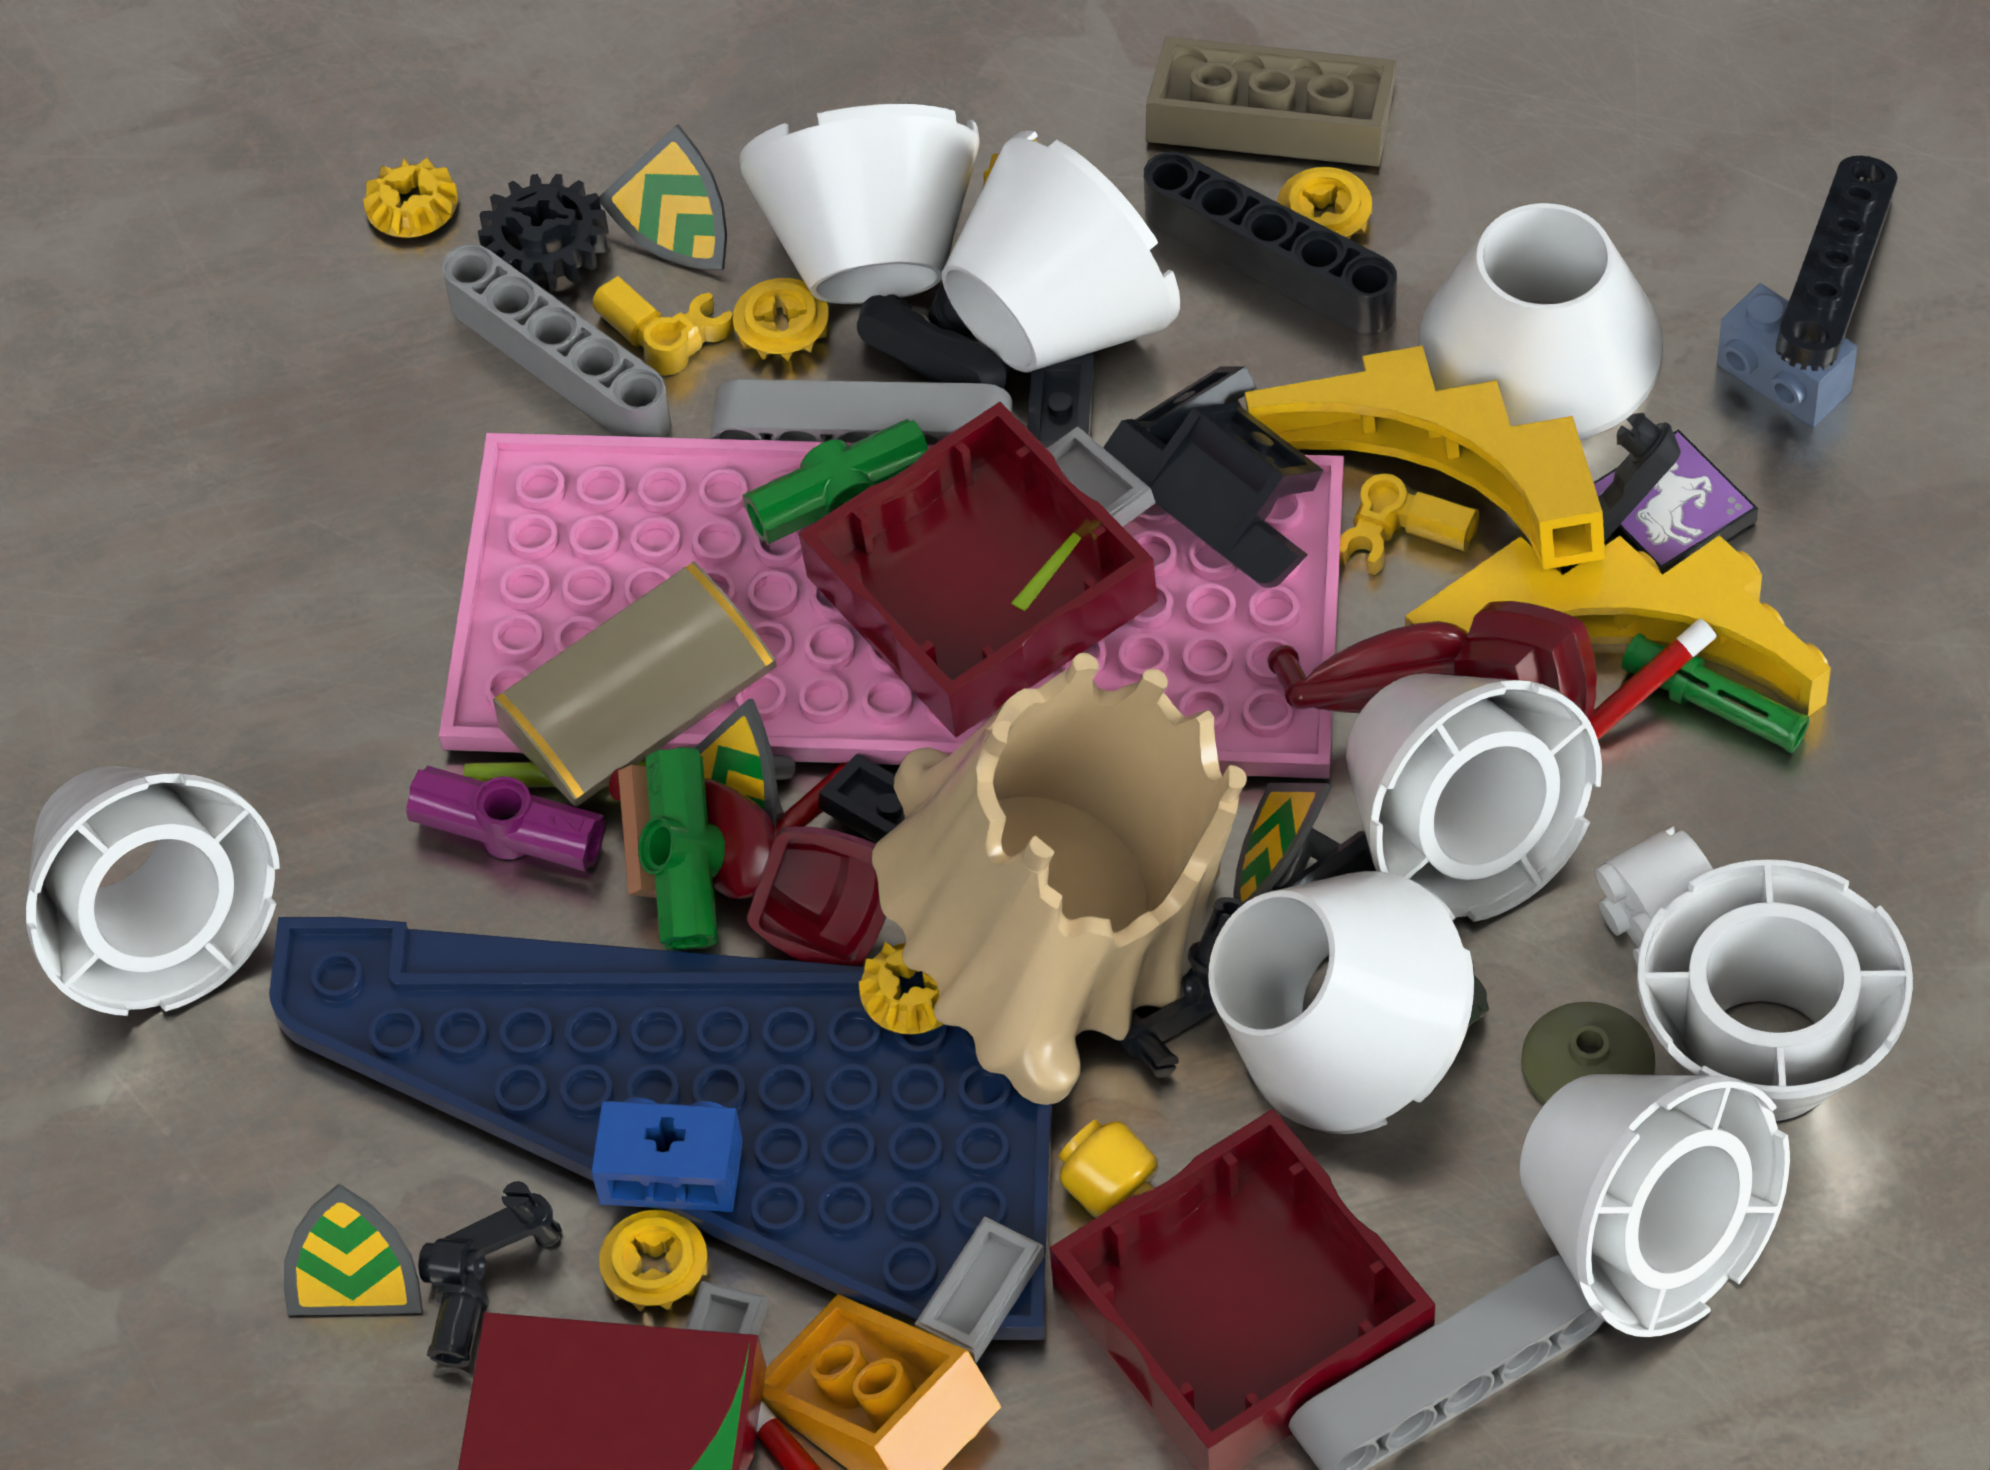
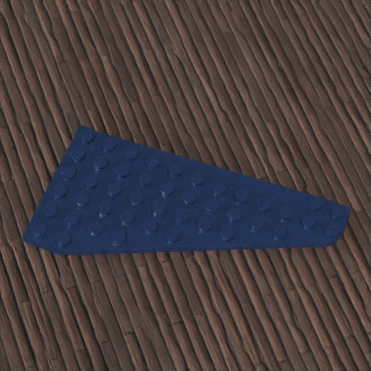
[269,917,1053,1340]

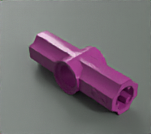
[406,765,606,871]

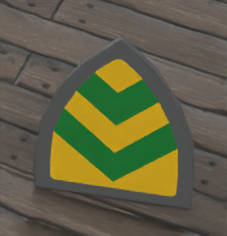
[599,124,728,270]
[694,699,795,830]
[1233,783,1340,903]
[284,1184,423,1316]

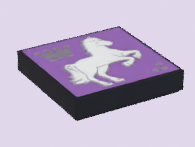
[1593,429,1758,575]

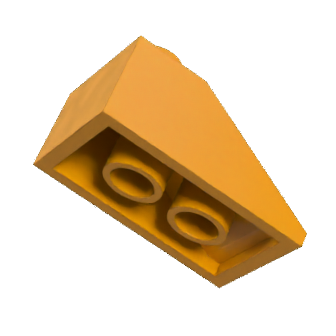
[762,1295,1001,1470]

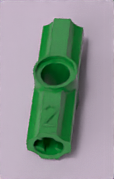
[742,419,929,544]
[638,747,725,951]

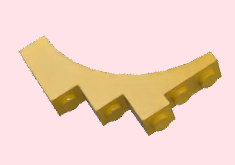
[1245,345,1606,570]
[1405,535,1831,716]

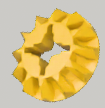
[363,157,458,238]
[1277,167,1372,239]
[733,278,829,362]
[859,941,943,1034]
[599,1210,707,1312]

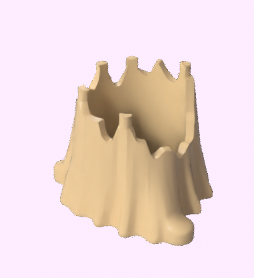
[872,653,1247,1105]

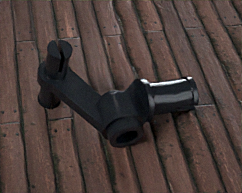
[1121,897,1245,1078]
[418,1181,562,1368]

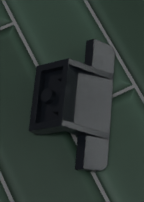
[1103,402,1324,588]

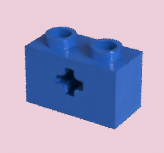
[591,1097,743,1212]

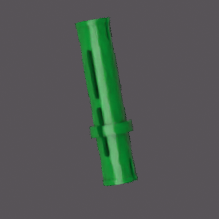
[1621,633,1810,753]

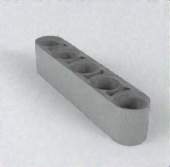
[442,244,671,437]
[710,379,1013,445]
[1288,1255,1604,1470]

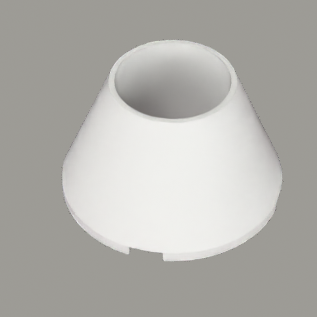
[739,104,980,304]
[942,130,1180,372]
[1419,203,1663,440]
[1346,673,1602,922]
[26,766,280,1016]
[1637,859,1913,1121]
[1208,871,1474,1134]
[1520,1074,1790,1337]

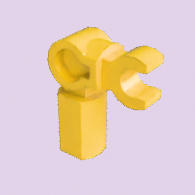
[592,276,734,376]
[1340,473,1479,575]

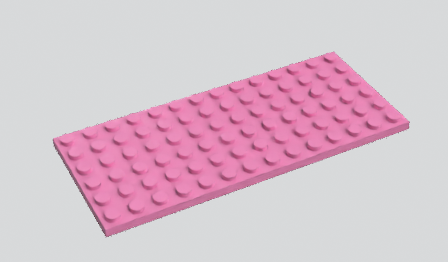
[439,433,1344,779]

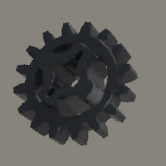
[478,174,609,290]

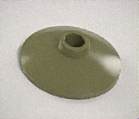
[1521,1002,1655,1105]

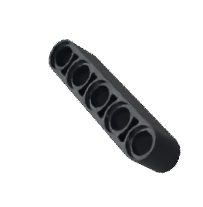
[1143,152,1397,334]

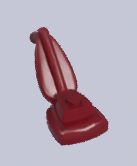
[1267,601,1597,721]
[609,768,886,967]

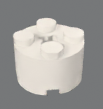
[1595,826,1713,966]

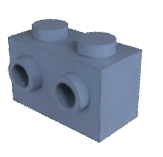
[1717,283,1858,428]

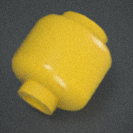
[1058,1119,1159,1219]

